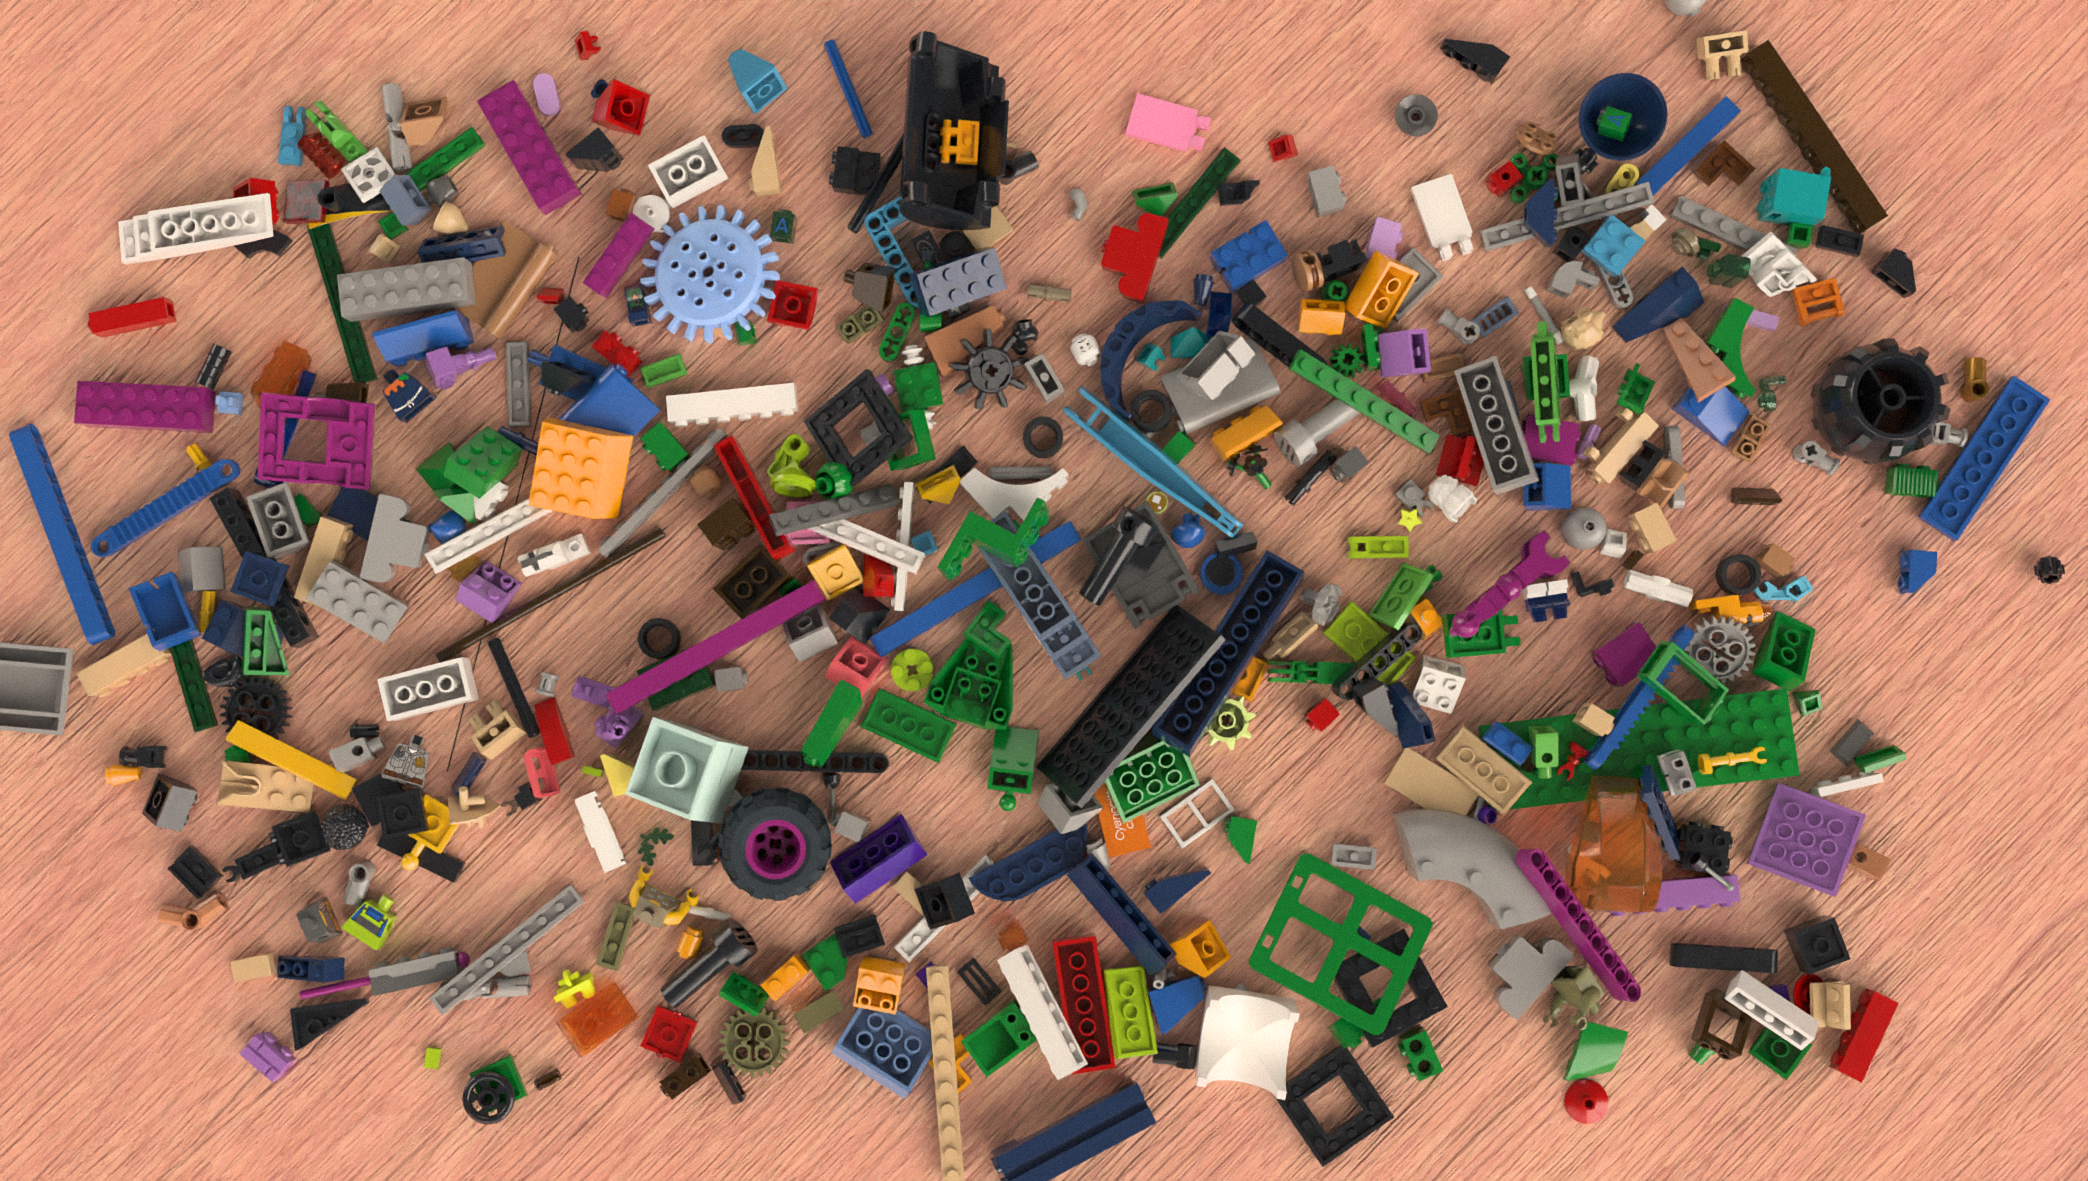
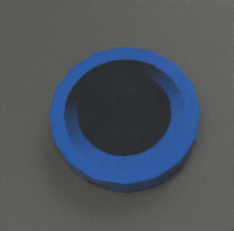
[1200,553,1243,595]

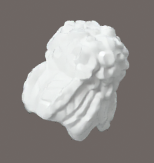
[1428,475,1477,522]

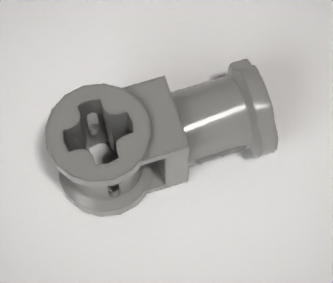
[1437,307,1480,344]
[1930,422,1968,447]
[1793,441,1840,476]

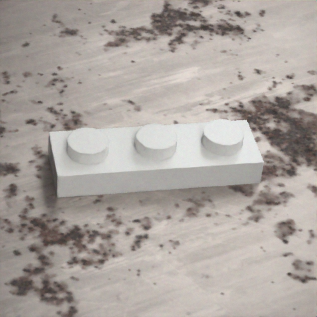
[1810,771,1884,797]

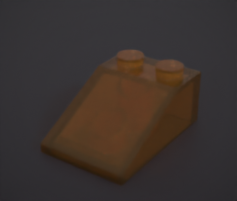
[555,981,639,1058]

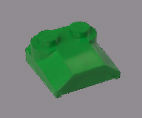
[1521,354,1570,400]
[1748,1027,1812,1080]

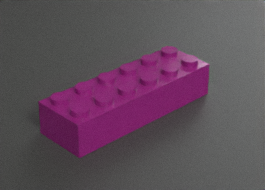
[477,80,582,215]
[74,381,216,433]

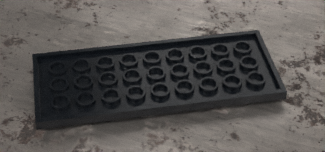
[1036,605,1226,808]

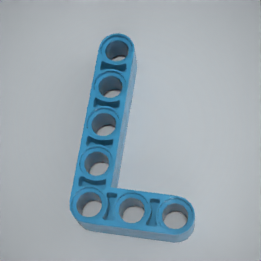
[865,196,920,309]

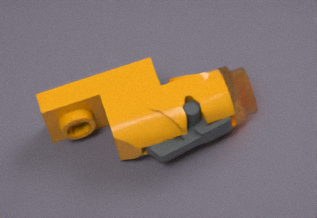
[1689,595,1771,627]

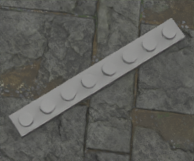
[1480,182,1654,252]
[598,429,729,557]
[429,885,585,1015]

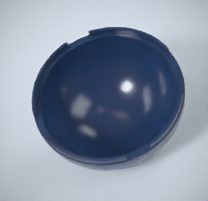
[1579,73,1668,161]

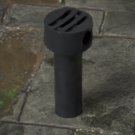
[1079,506,1160,606]
[661,919,758,1008]

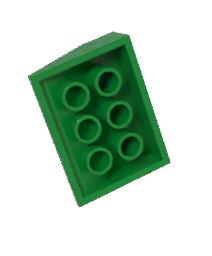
[1104,732,1200,824]

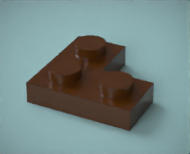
[1693,140,1756,187]
[1419,389,1473,436]

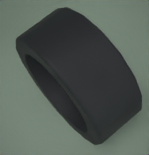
[1130,390,1172,433]
[1023,416,1063,459]
[1715,554,1761,595]
[637,618,681,659]

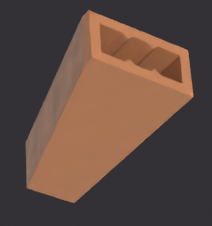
[924,305,1005,379]

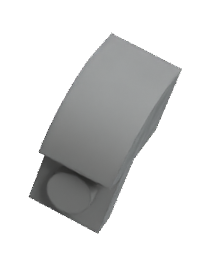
[1546,261,1600,298]

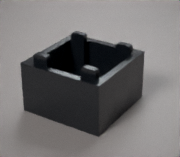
[1784,915,1851,974]

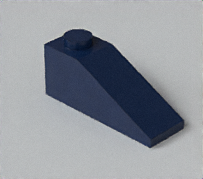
[1143,868,1211,914]

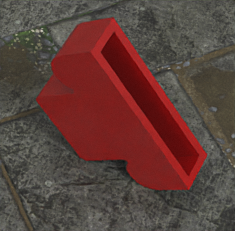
[1101,213,1169,304]

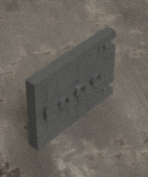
[1083,501,1200,629]

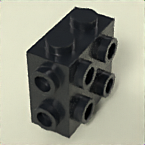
[1674,821,1733,875]

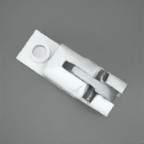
[518,533,591,577]

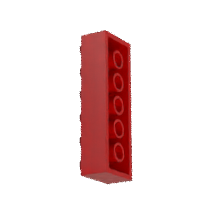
[1052,933,1116,1075]

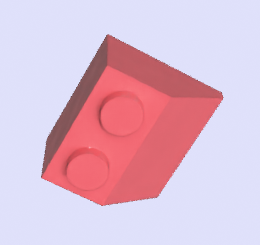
[825,636,888,698]

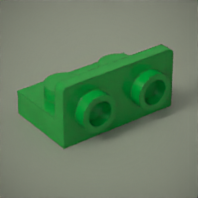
[1360,324,1383,372]
[718,972,769,1017]

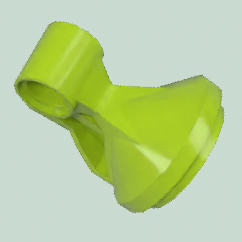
[766,434,817,498]

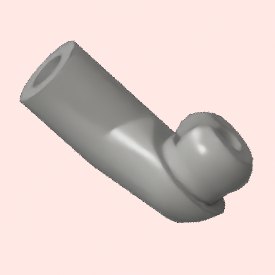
[1069,189,1088,221]
[1153,968,1176,989]

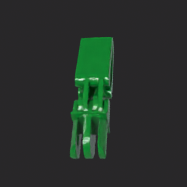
[1267,660,1355,685]

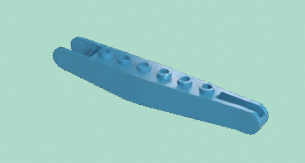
[1062,386,1244,538]

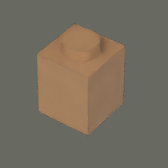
[1756,543,1795,577]

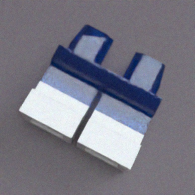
[1522,579,1570,623]

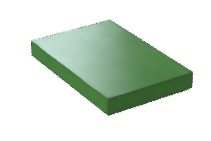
[1368,562,1434,630]

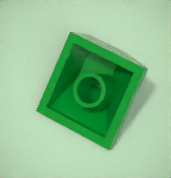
[416,442,460,492]

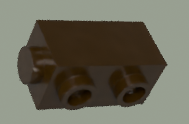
[660,1053,711,1100]

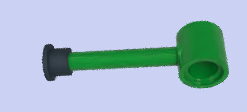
[920,250,942,332]

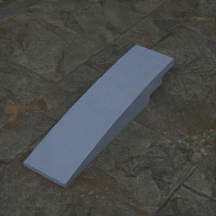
[978,511,1102,680]

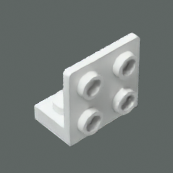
[1412,654,1466,714]

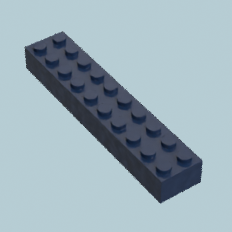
[1152,550,1304,757]

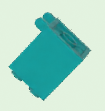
[1756,167,1831,226]

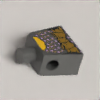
[296,896,343,943]

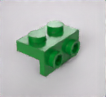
[1616,363,1655,415]

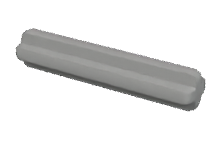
[989,467,1052,479]

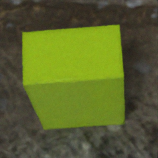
[581,765,605,777]
[424,1047,442,1069]

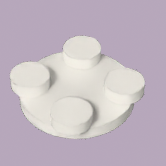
[632,195,671,233]

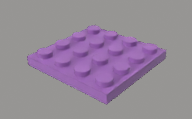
[1747,783,1866,897]

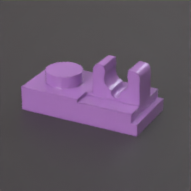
[572,676,616,708]

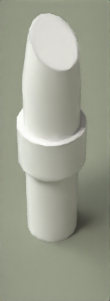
[689,906,731,921]

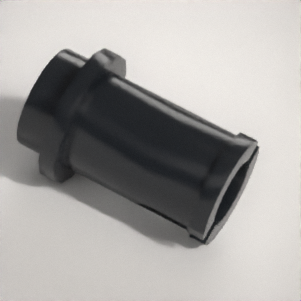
[350,723,380,740]

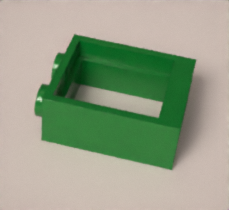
[880,407,936,471]

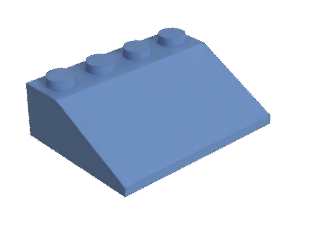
[831,1008,933,1099]

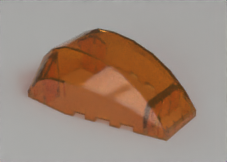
[1565,775,1663,913]

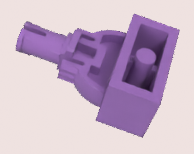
[426,347,496,389]
[594,705,643,749]

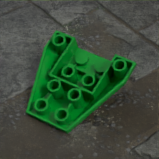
[924,638,1013,730]

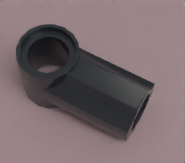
[999,150,1039,185]
[1152,1043,1197,1069]

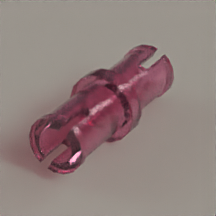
[1378,379,1418,417]

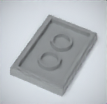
[1393,247,1443,322]

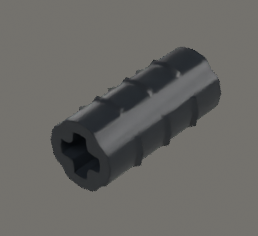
[195,343,232,390]

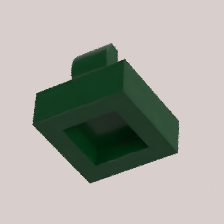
[1697,236,1722,261]

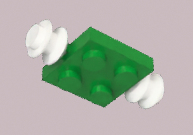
[894,345,944,430]

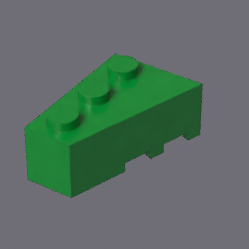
[242,606,290,676]

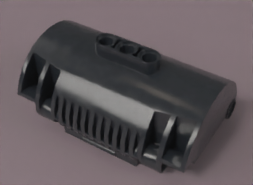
[899,31,1009,230]

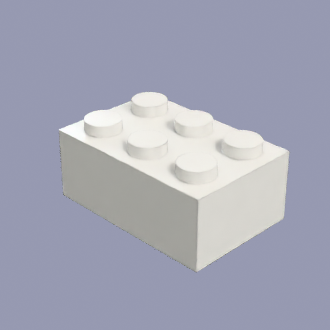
[648,135,729,208]

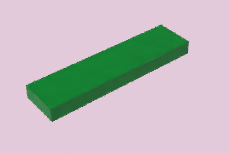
[404,127,486,192]

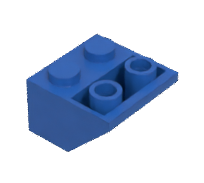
[1524,463,1571,511]

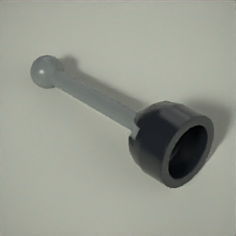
[823,773,841,826]
[1688,851,1734,891]

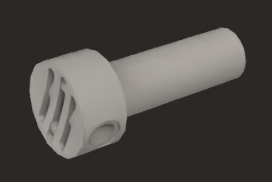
[1273,399,1359,467]

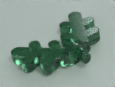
[638,827,674,866]

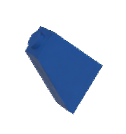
[1148,974,1207,1034]

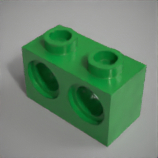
[1398,1027,1443,1082]

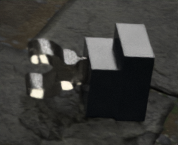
[501,782,542,816]

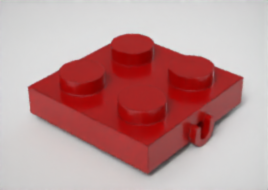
[640,1005,699,1063]

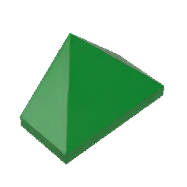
[1132,182,1178,216]

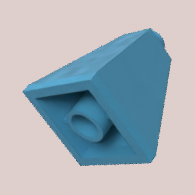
[728,49,788,115]

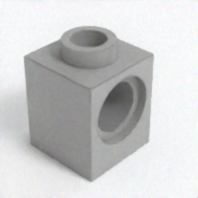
[714,667,749,692]

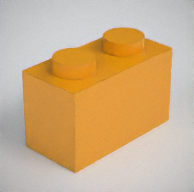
[1298,299,1345,335]
[761,953,811,1001]

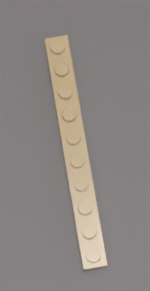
[926,965,965,1181]

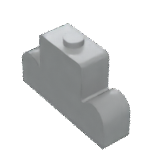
[360,494,430,582]
[1489,935,1575,1020]

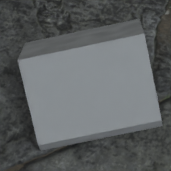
[178,547,226,594]

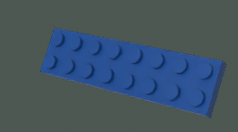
[1918,376,2050,541]

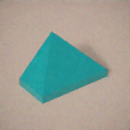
[1171,327,1212,358]

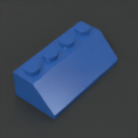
[372,310,475,367]

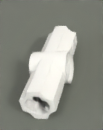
[1623,570,1693,607]

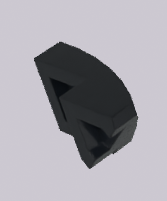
[1218,180,1260,206]
[1126,540,1167,578]

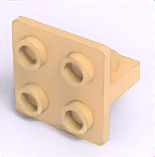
[1810,981,1851,1030]

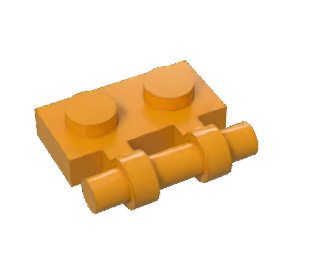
[939,120,979,165]

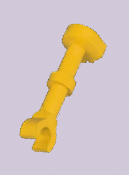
[1698,747,1767,774]

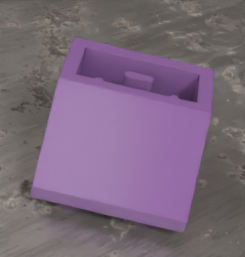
[1377,329,1431,378]
[456,560,521,623]

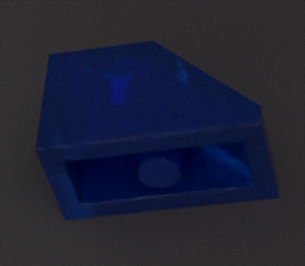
[1206,291,1232,337]

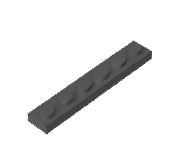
[769,484,899,536]

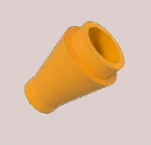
[105,764,141,786]

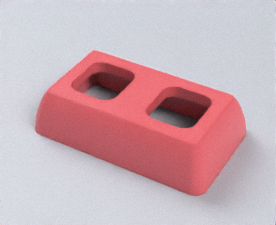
[523,747,560,798]

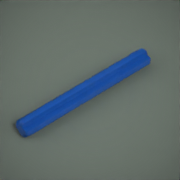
[824,39,872,138]

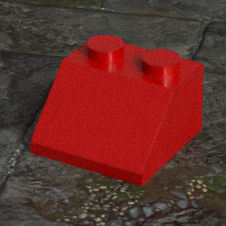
[233,177,279,225]

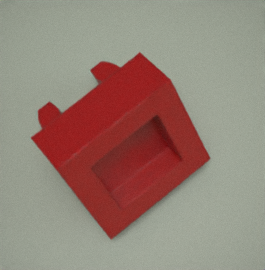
[575,31,601,60]

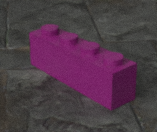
[583,213,655,298]

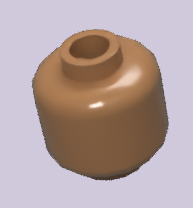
[690,466,722,500]

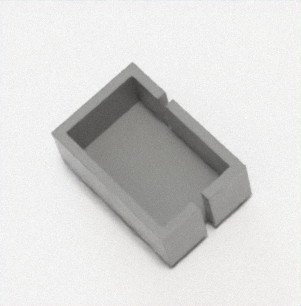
[1177,331,1255,400]

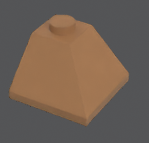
[400,96,448,146]

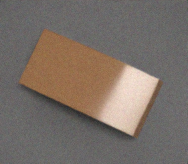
[1731,414,1772,463]

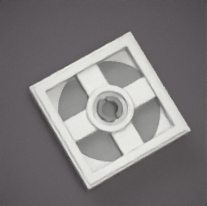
[341,147,396,203]

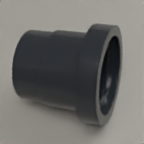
[317,187,344,213]

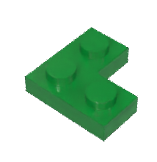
[963,601,1011,659]

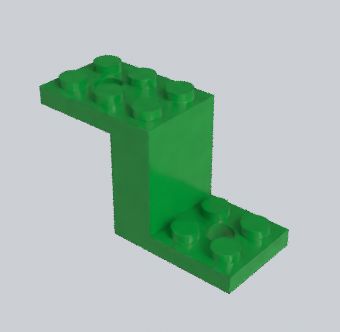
[937,497,1050,581]

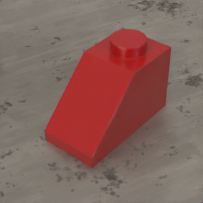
[863,554,894,598]

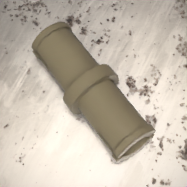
[1028,283,1072,303]

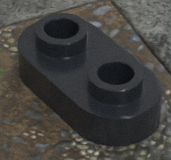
[722,124,764,149]

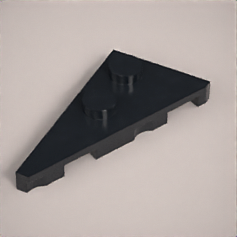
[290,997,369,1051]

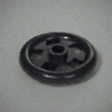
[462,1071,515,1124]

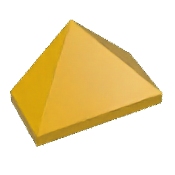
[916,465,961,504]

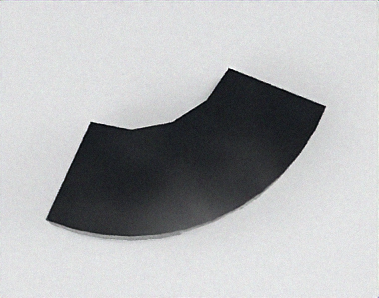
[233,230,293,259]

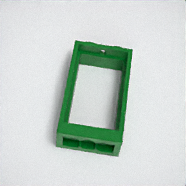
[1637,641,1729,725]

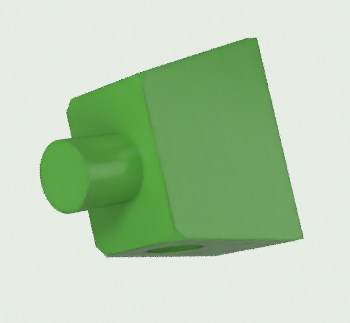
[1528,725,1558,778]

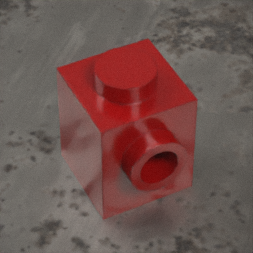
[1486,161,1523,197]

